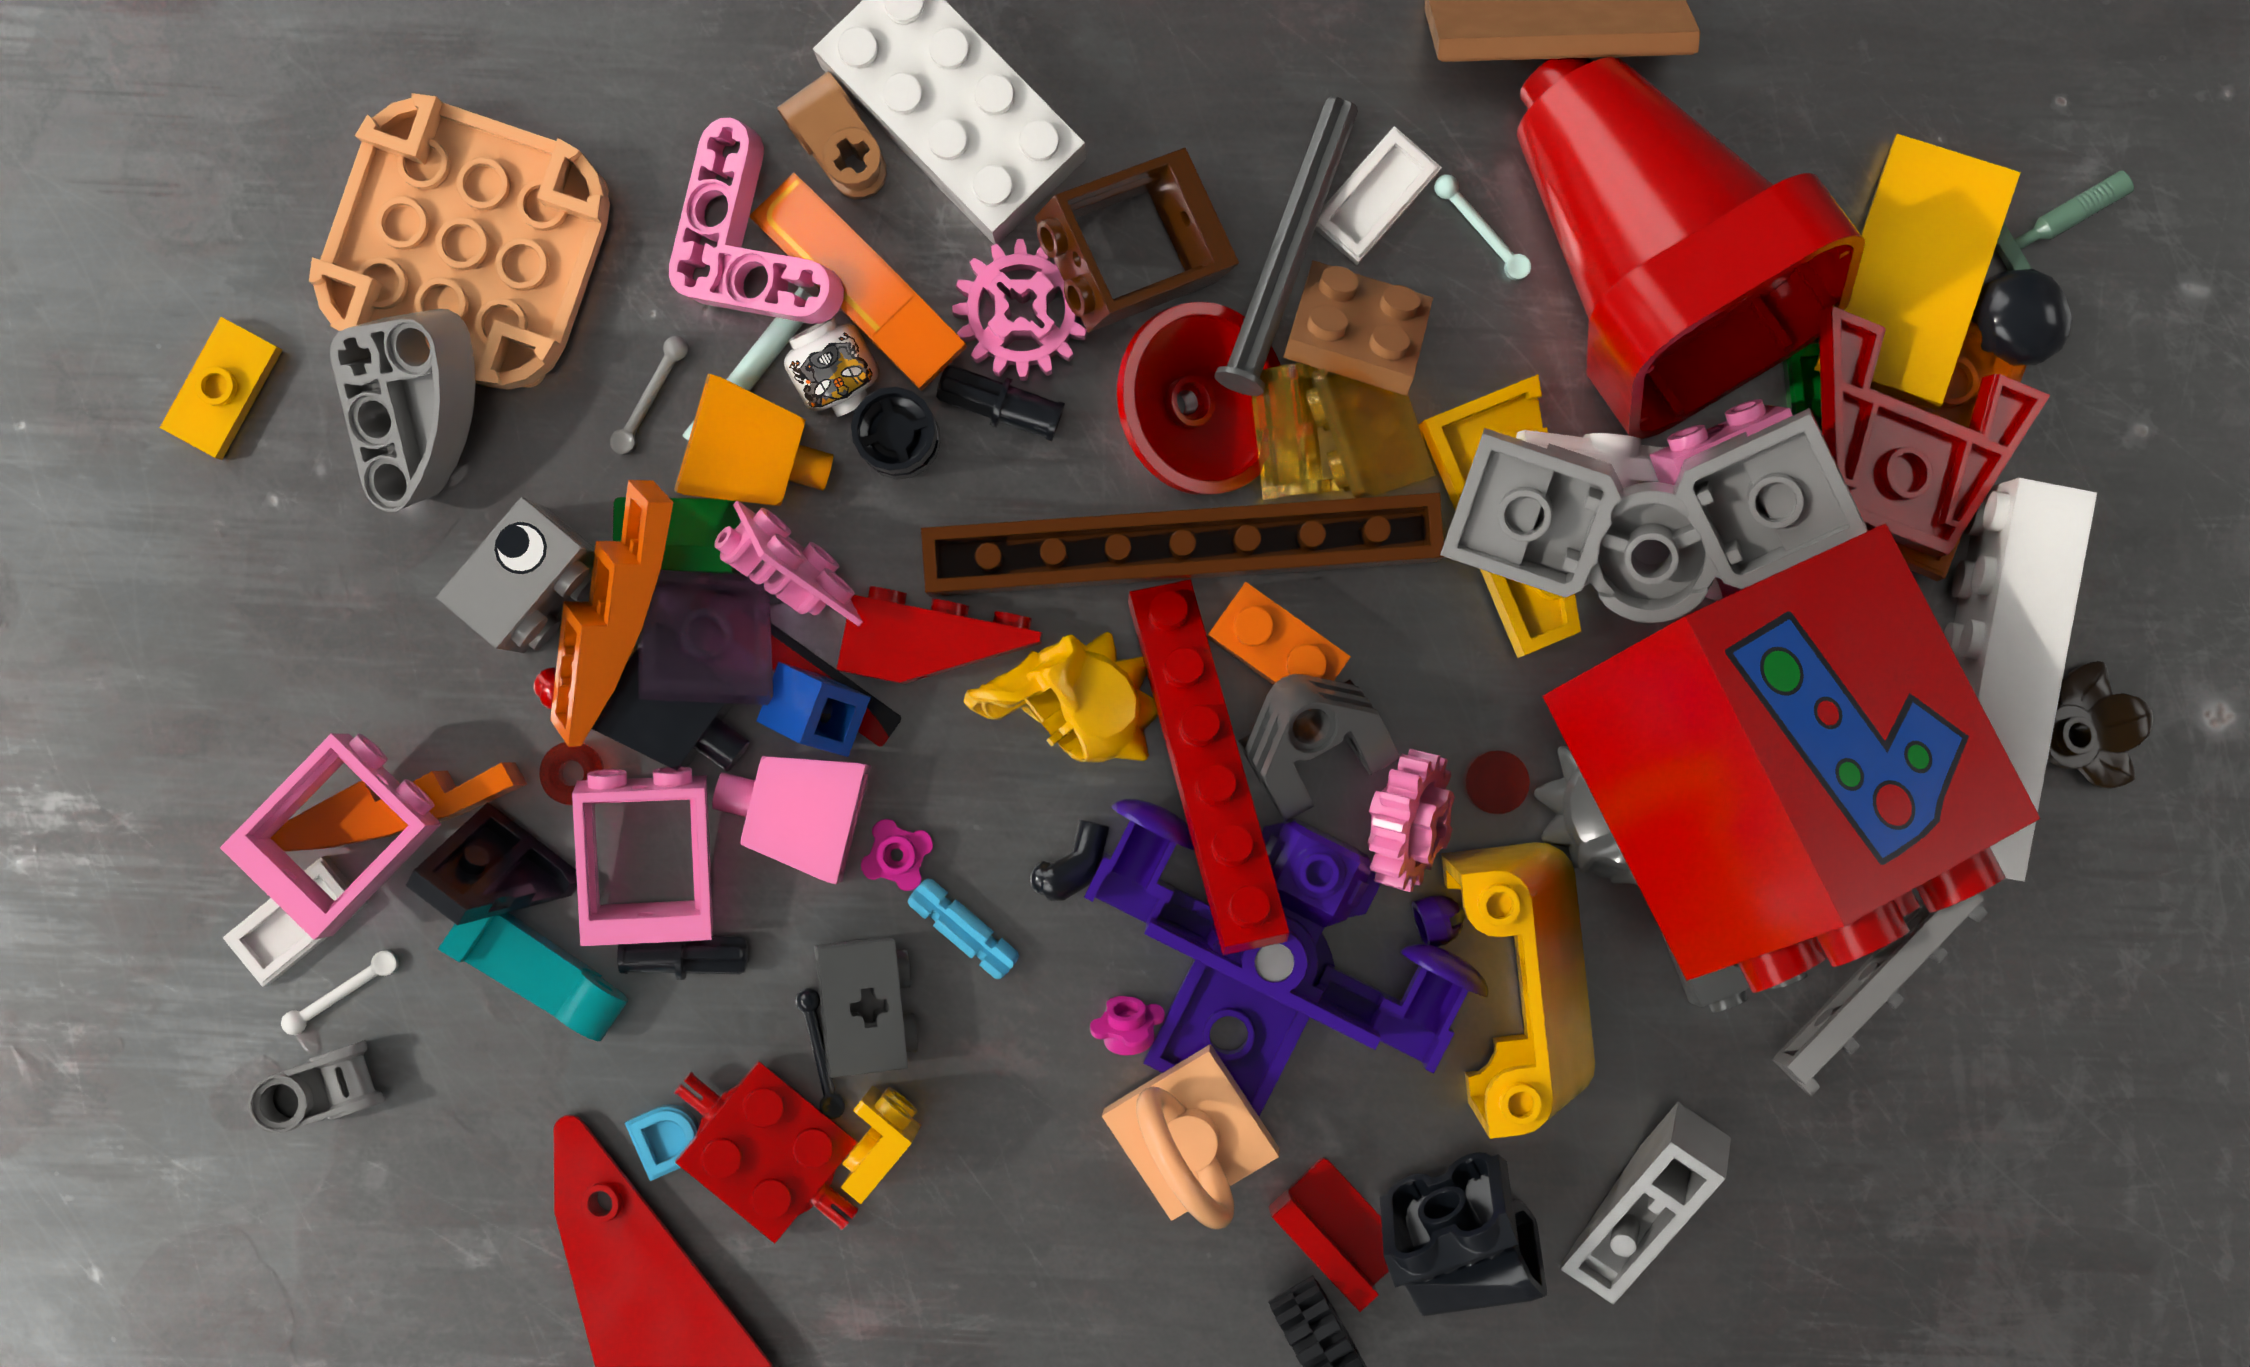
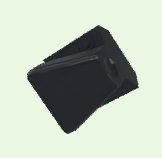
[1380,1152,1547,1316]

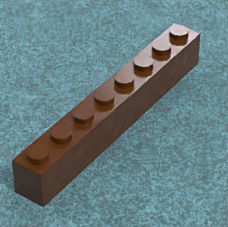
[921,492,1444,597]

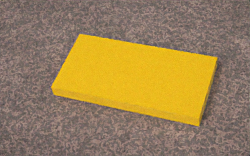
[1814,134,2021,410]

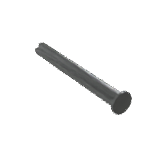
[1214,96,1358,396]

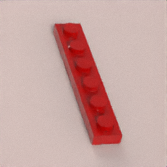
[1128,579,1290,956]

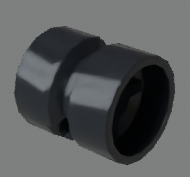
[851,387,941,480]

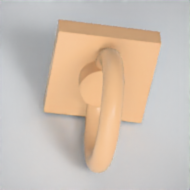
[1102,1044,1280,1229]

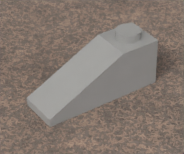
[1560,1102,1731,1305]

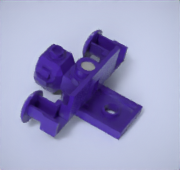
[1084,799,1489,1117]

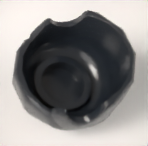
[1971,269,2073,366]

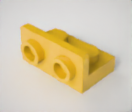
[841,1085,922,1204]

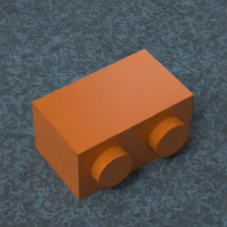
[1207,582,1351,711]

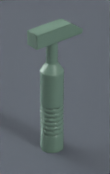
[1995,170,2134,271]

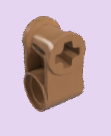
[777,71,887,200]

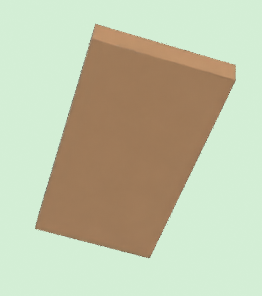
[1424,0,1700,62]

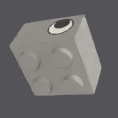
[436,497,595,653]

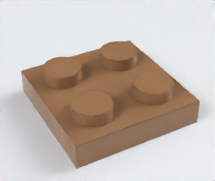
[1283,260,1433,396]

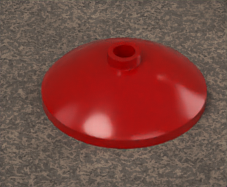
[1117,302,1288,495]

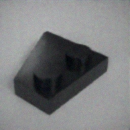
[406,802,577,925]

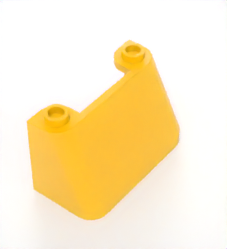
[1441,842,1595,1139]

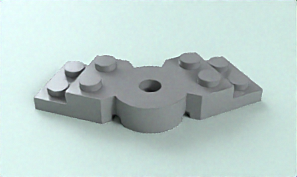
[1440,408,1867,623]

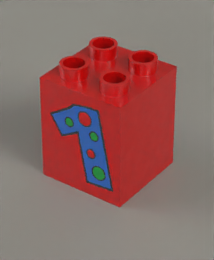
[1542,523,2041,993]

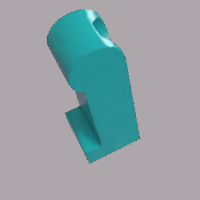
[438,912,628,1041]

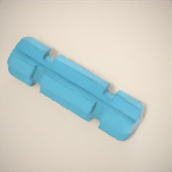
[907,878,1019,980]

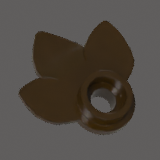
[2047,661,2154,789]

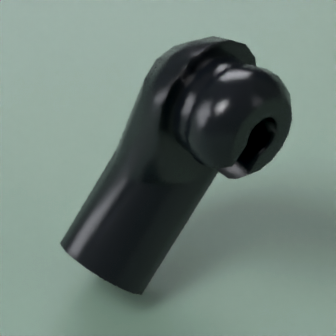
[1030,819,1110,901]

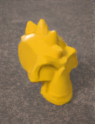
[963,632,1158,763]

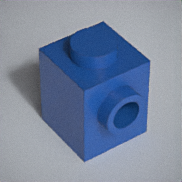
[756,662,871,757]

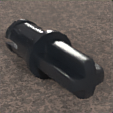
[936,365,1065,441]
[617,936,748,980]

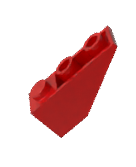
[836,586,1043,684]

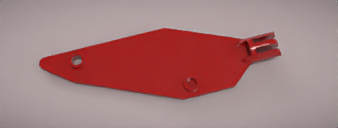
[553,1114,773,1367]

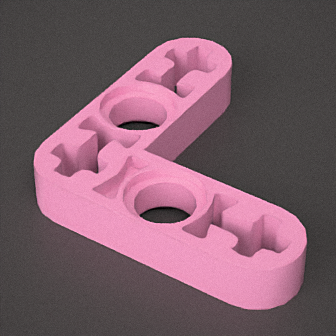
[669,117,844,324]

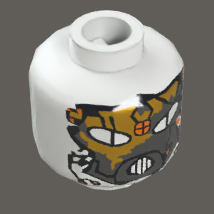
[784,317,879,417]

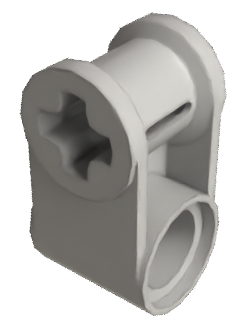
[248,1040,385,1133]

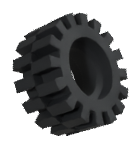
[1268,1275,1367,1367]

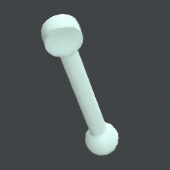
[1434,174,1531,281]

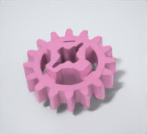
[952,239,1087,381]
[1367,749,1455,892]

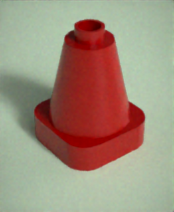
[1517,57,1865,439]

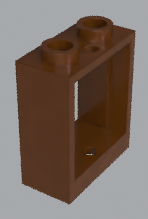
[1034,147,1239,333]

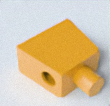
[674,374,834,506]

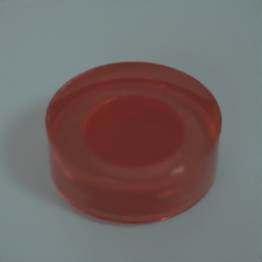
[1463,750,1530,814]

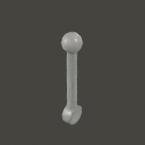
[610,336,688,455]

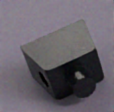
[592,624,750,772]

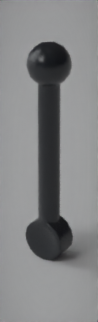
[795,988,845,1119]

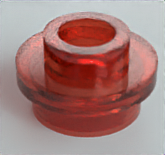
[539,742,604,805]

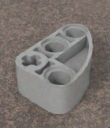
[330,309,475,512]

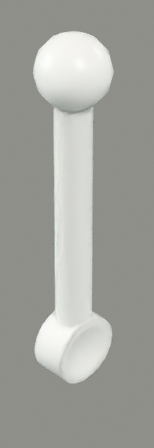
[281,950,399,1035]

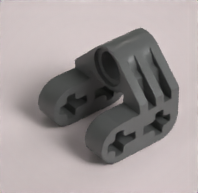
[1238,674,1399,822]

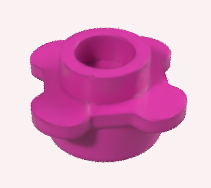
[861,819,933,891]
[1090,996,1165,1055]

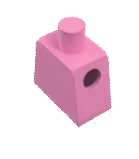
[712,756,871,884]

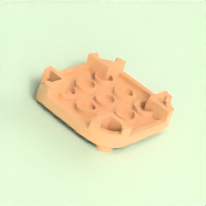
[309,93,610,390]

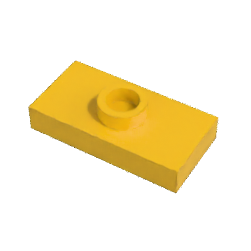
[159,317,283,460]

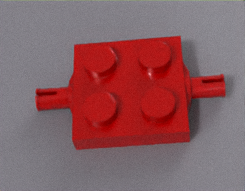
[674,1060,859,1244]

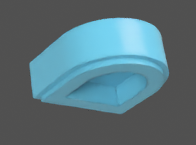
[625,1104,699,1181]

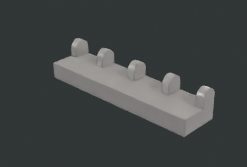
[1772,894,1988,1097]

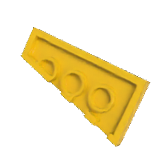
[1419,374,1581,658]

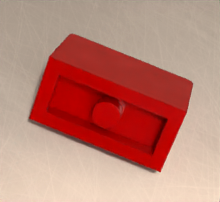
[1268,1157,1389,1312]

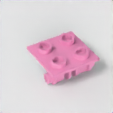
[714,500,863,627]

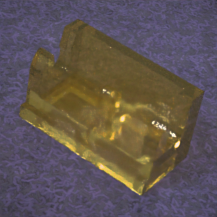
[1252,363,1340,500]

